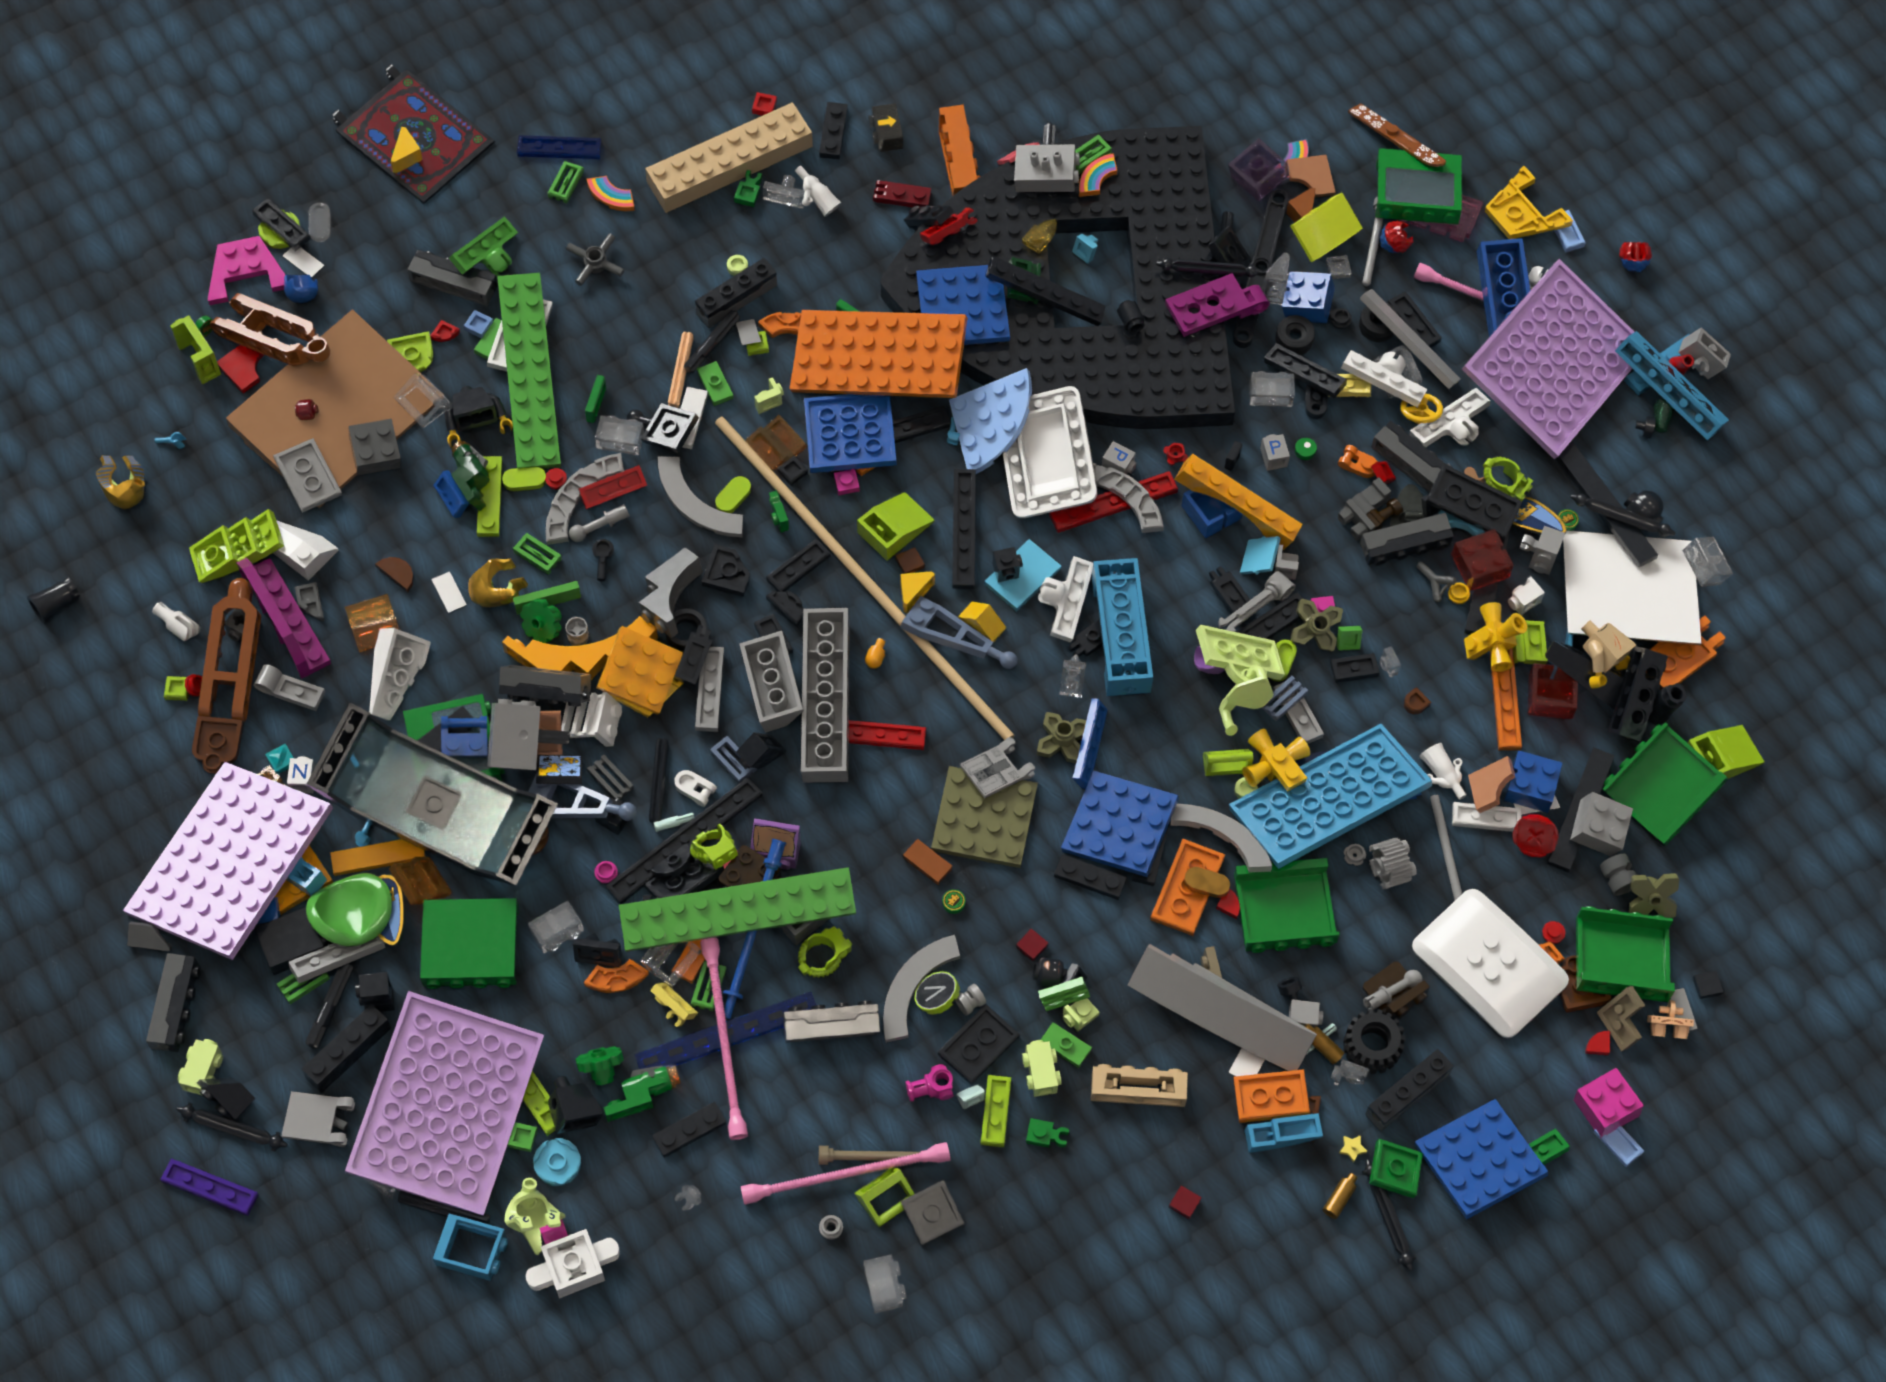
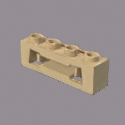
[1091,1064,1188,1107]

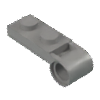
[254,664,325,711]

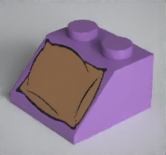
[751,818,801,870]

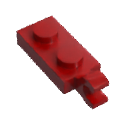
[919,207,978,245]

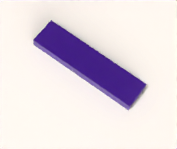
[160,1158,259,1216]

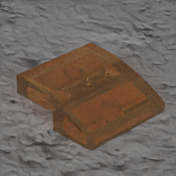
[745,415,808,471]
[345,594,399,652]
[389,857,452,905]

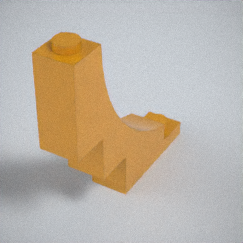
[502,616,658,680]

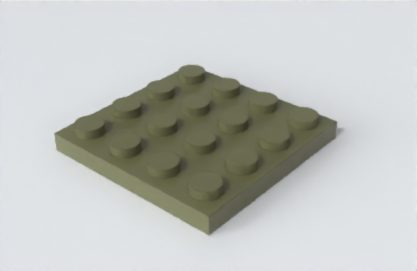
[931,766,1038,868]

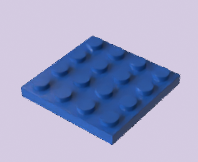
[916,265,1010,345]
[804,394,897,473]
[1061,771,1179,877]
[1415,1099,1548,1220]

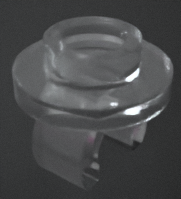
[675,1185,701,1211]

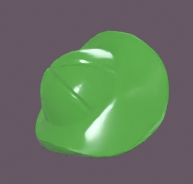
[306,873,392,947]

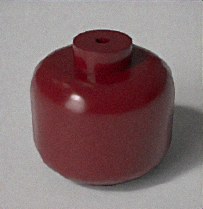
[295,399,319,420]

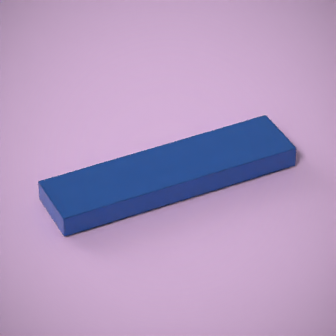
[1073,699,1108,789]

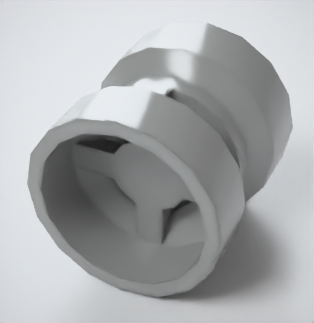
[565,617,589,646]
[955,984,987,1016]

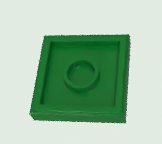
[1369,1139,1423,1198]

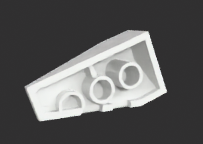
[273,520,339,581]
[369,628,431,720]

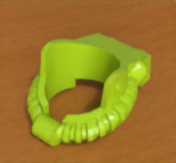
[1483,456,1533,501]
[690,824,738,870]
[798,926,852,978]

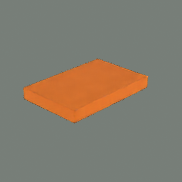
[1234,1069,1310,1123]

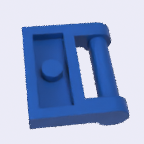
[441,716,487,758]

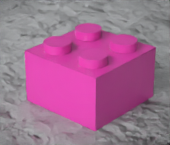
[1574,1068,1644,1138]

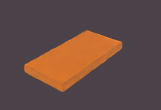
[1150,839,1225,936]

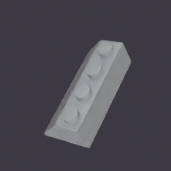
[740,631,804,733]

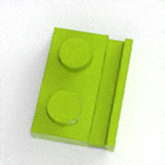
[1513,620,1548,665]

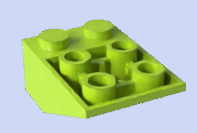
[857,492,935,561]
[1688,725,1765,779]

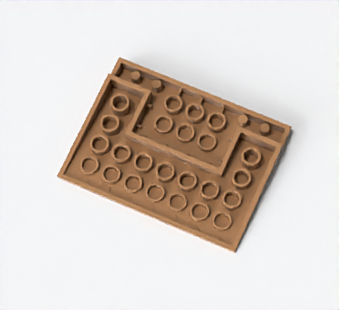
[226,309,445,508]

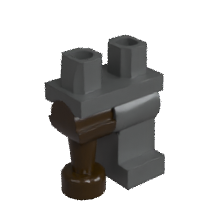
[1337,477,1403,540]

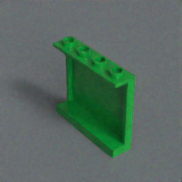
[1603,722,1728,846]
[1234,858,1339,953]
[420,898,519,989]
[1576,906,1675,1002]

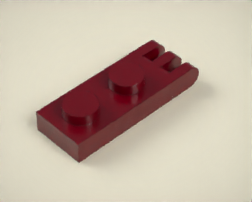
[873,180,931,208]

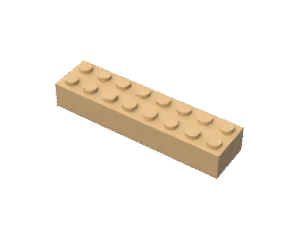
[645,102,813,213]

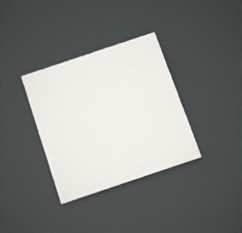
[1563,531,1701,645]

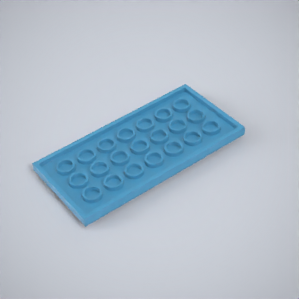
[1229,724,1432,869]

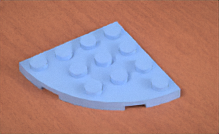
[949,368,1032,474]

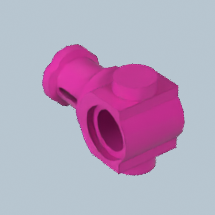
[905,1064,954,1102]

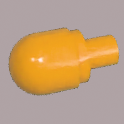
[865,638,886,669]

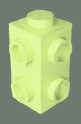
[178,1039,223,1096]
[1022,1040,1061,1097]

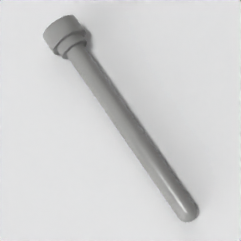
[1362,197,1390,287]

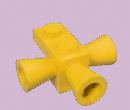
[1464,602,1527,672]
[1242,729,1310,792]

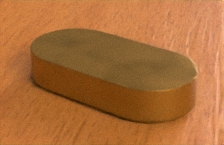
[1184,867,1230,898]

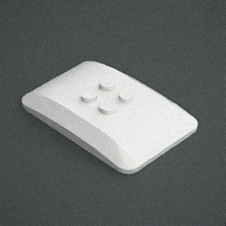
[1003,386,1097,519]
[1412,889,1569,1038]

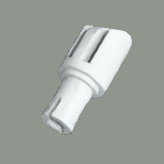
[152,602,201,641]

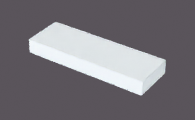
[681,387,708,449]
[1452,802,1522,832]

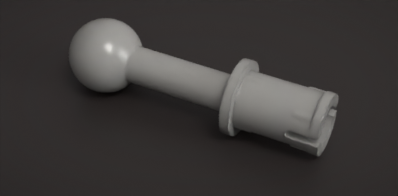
[569,504,630,542]
[1363,970,1422,1010]

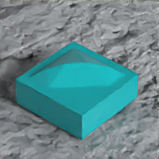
[265,744,294,775]

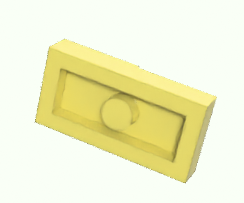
[1328,374,1372,397]
[650,983,698,1027]

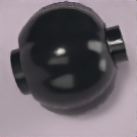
[1624,490,1664,530]

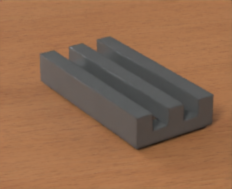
[587,755,634,799]

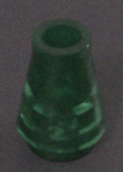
[1653,399,1675,433]

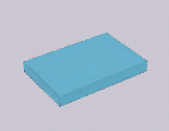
[984,539,1061,612]

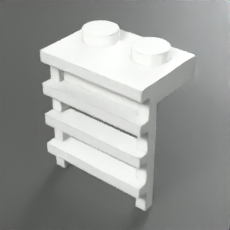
[562,692,622,747]

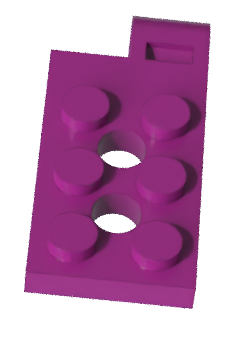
[1165,273,1270,337]

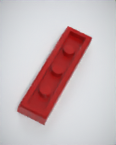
[849,720,926,750]

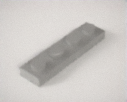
[695,647,724,732]
[289,936,385,983]

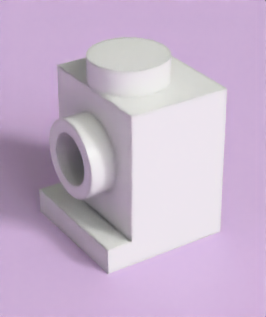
[1508,577,1545,615]

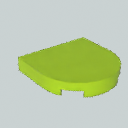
[387,331,434,372]

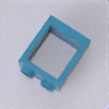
[433,1213,508,1281]

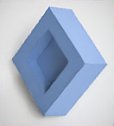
[464,310,493,338]

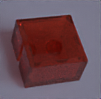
[1452,529,1514,591]
[1528,663,1578,719]

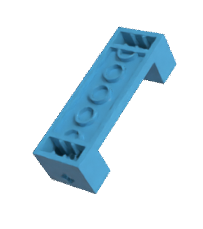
[1091,558,1153,696]

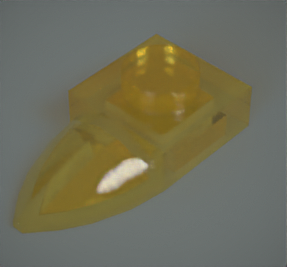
[1022,219,1057,253]

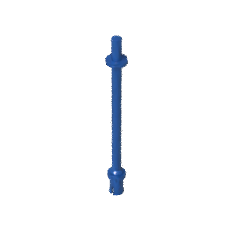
[723,839,786,1020]

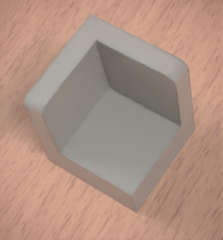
[1274,544,1299,580]

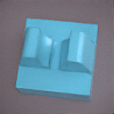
[1072,234,1098,264]

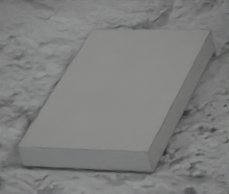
[273,438,342,513]

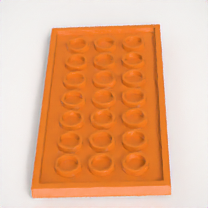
[790,310,968,398]

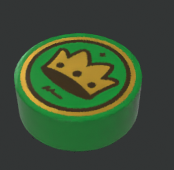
[195,315,213,337]
[1558,509,1579,531]
[942,890,965,914]

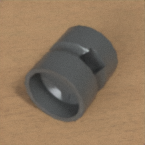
[1600,853,1637,896]

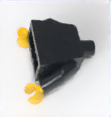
[444,386,513,448]

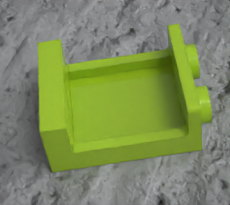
[170,315,221,385]

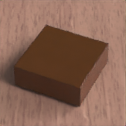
[895,547,925,574]

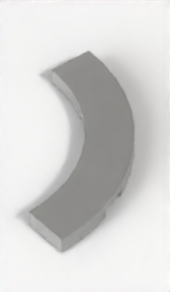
[546,453,624,545]
[658,457,743,537]
[1093,463,1164,533]
[1170,804,1272,873]
[883,935,960,1043]

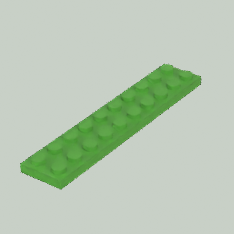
[497,273,561,469]
[619,867,856,952]

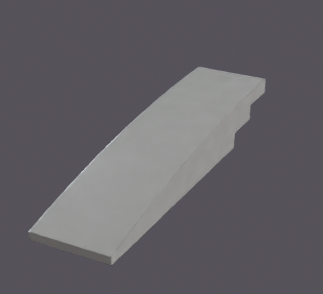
[1128,944,1317,1071]

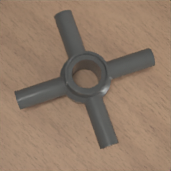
[566,234,624,286]

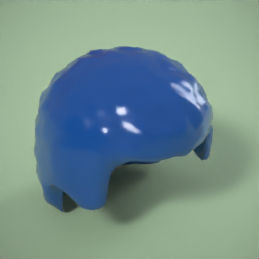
[284,275,318,303]

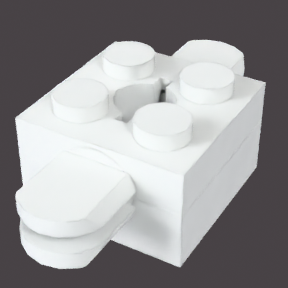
[526,1229,620,1298]

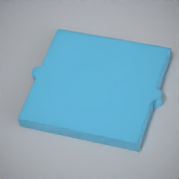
[1240,536,1281,575]

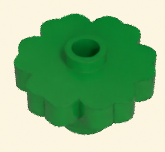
[520,598,562,643]
[575,1046,624,1085]

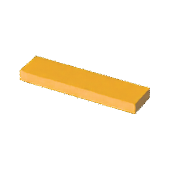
[330,839,426,876]

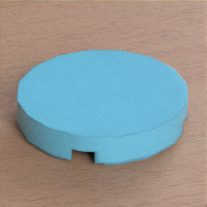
[533,1138,581,1186]

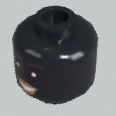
[1032,957,1068,988]

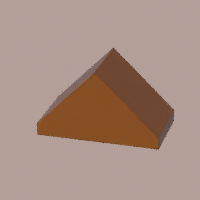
[1286,188,1316,223]

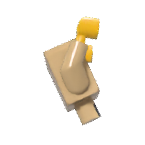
[1581,620,1636,689]

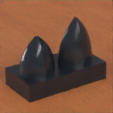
[573,933,622,967]

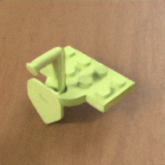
[1196,625,1285,736]

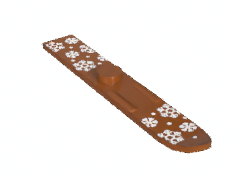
[1348,103,1446,167]

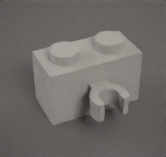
[1678,327,1731,379]
[1519,526,1565,575]

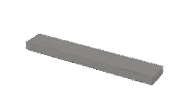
[1360,289,1461,389]

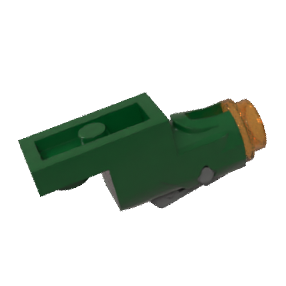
[451,441,490,511]

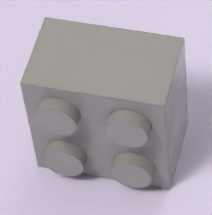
[1570,792,1633,856]

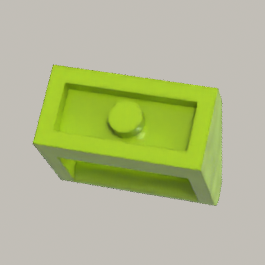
[1203,749,1253,776]
[854,1167,915,1227]

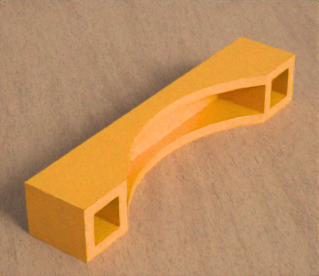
[1174,454,1302,550]

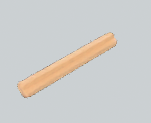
[668,332,693,408]

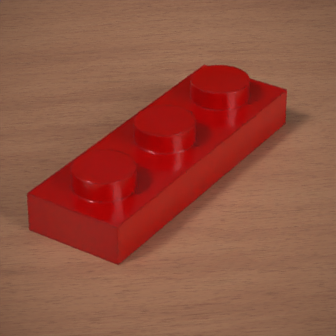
[578,465,647,510]

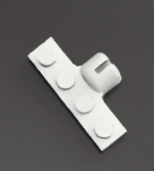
[1341,350,1427,408]
[1410,388,1490,448]
[1038,556,1093,642]

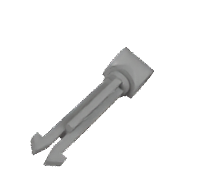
[1218,571,1296,632]

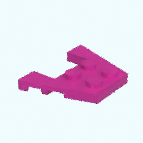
[208,236,285,305]

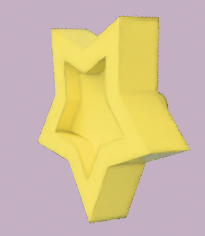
[1339,1136,1367,1163]

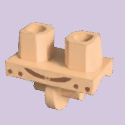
[1647,1000,1694,1039]

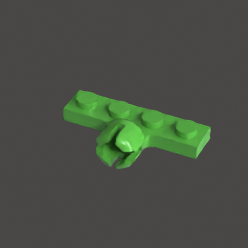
[449,216,518,276]

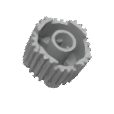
[1369,838,1416,889]

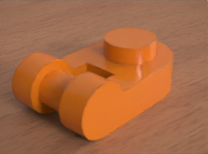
[1338,445,1378,478]

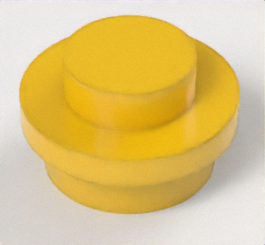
[1448,583,1470,604]

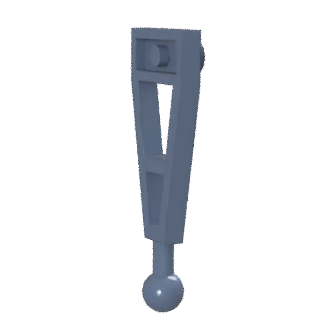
[900,596,1018,669]
[520,776,637,821]

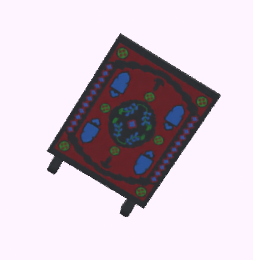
[332,65,495,204]

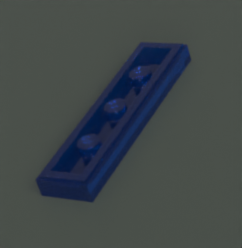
[517,135,602,159]

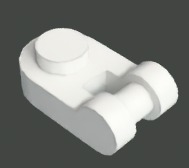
[675,770,717,807]

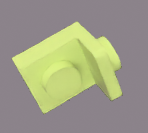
[754,377,784,414]
[1063,998,1100,1032]

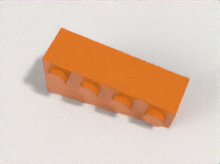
[939,104,980,196]

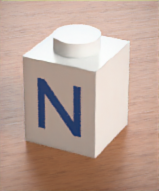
[287,756,316,793]

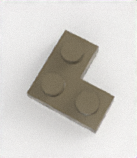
[1597,986,1645,1051]

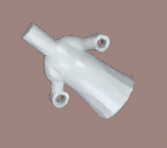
[795,165,841,217]
[1419,743,1467,800]

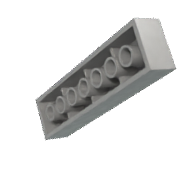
[801,608,850,783]

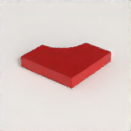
[217,345,264,393]

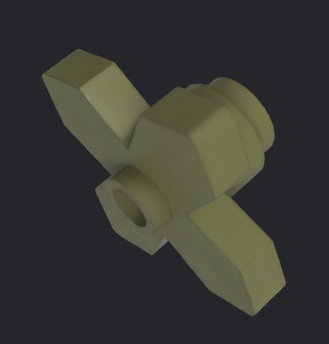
[1290,599,1343,652]
[1037,712,1086,764]
[1628,873,1679,918]

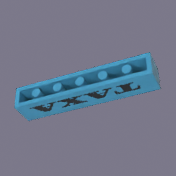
[1615,331,1729,440]

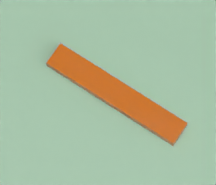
[1490,648,1522,751]

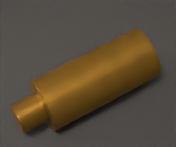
[1304,1023,1344,1064]
[1322,1173,1357,1219]

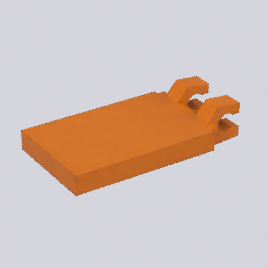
[1645,616,1726,690]

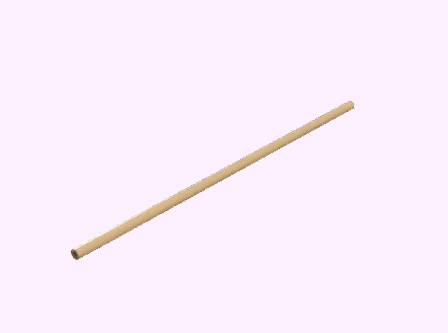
[715,417,1015,740]

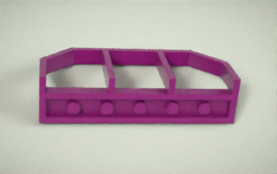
[236,558,331,679]

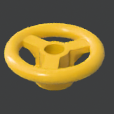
[1400,393,1443,424]

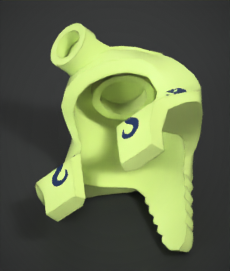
[505,1178,565,1255]

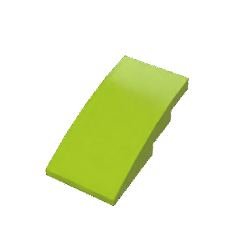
[189,509,284,583]

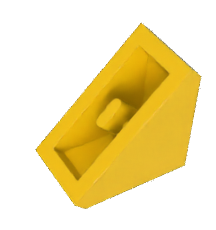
[391,127,422,173]
[901,571,935,614]
[958,602,1006,643]

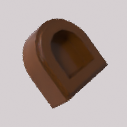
[1404,687,1432,714]

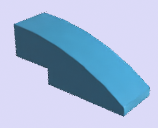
[286,857,327,896]
[1245,1113,1323,1153]

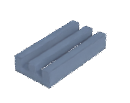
[1261,676,1308,721]
[710,736,757,783]

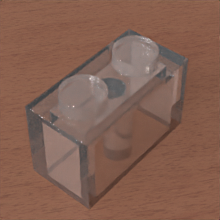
[1249,371,1295,407]
[595,416,644,455]
[1682,537,1733,587]
[528,901,584,954]
[863,1254,906,1314]

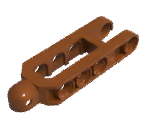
[210,293,330,366]
[198,578,262,722]

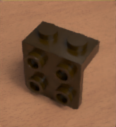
[719,845,781,887]
[1363,961,1430,1020]

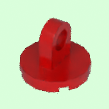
[1512,814,1559,857]

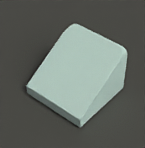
[956,1085,985,1109]

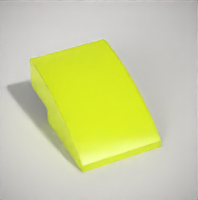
[1290,193,1363,262]

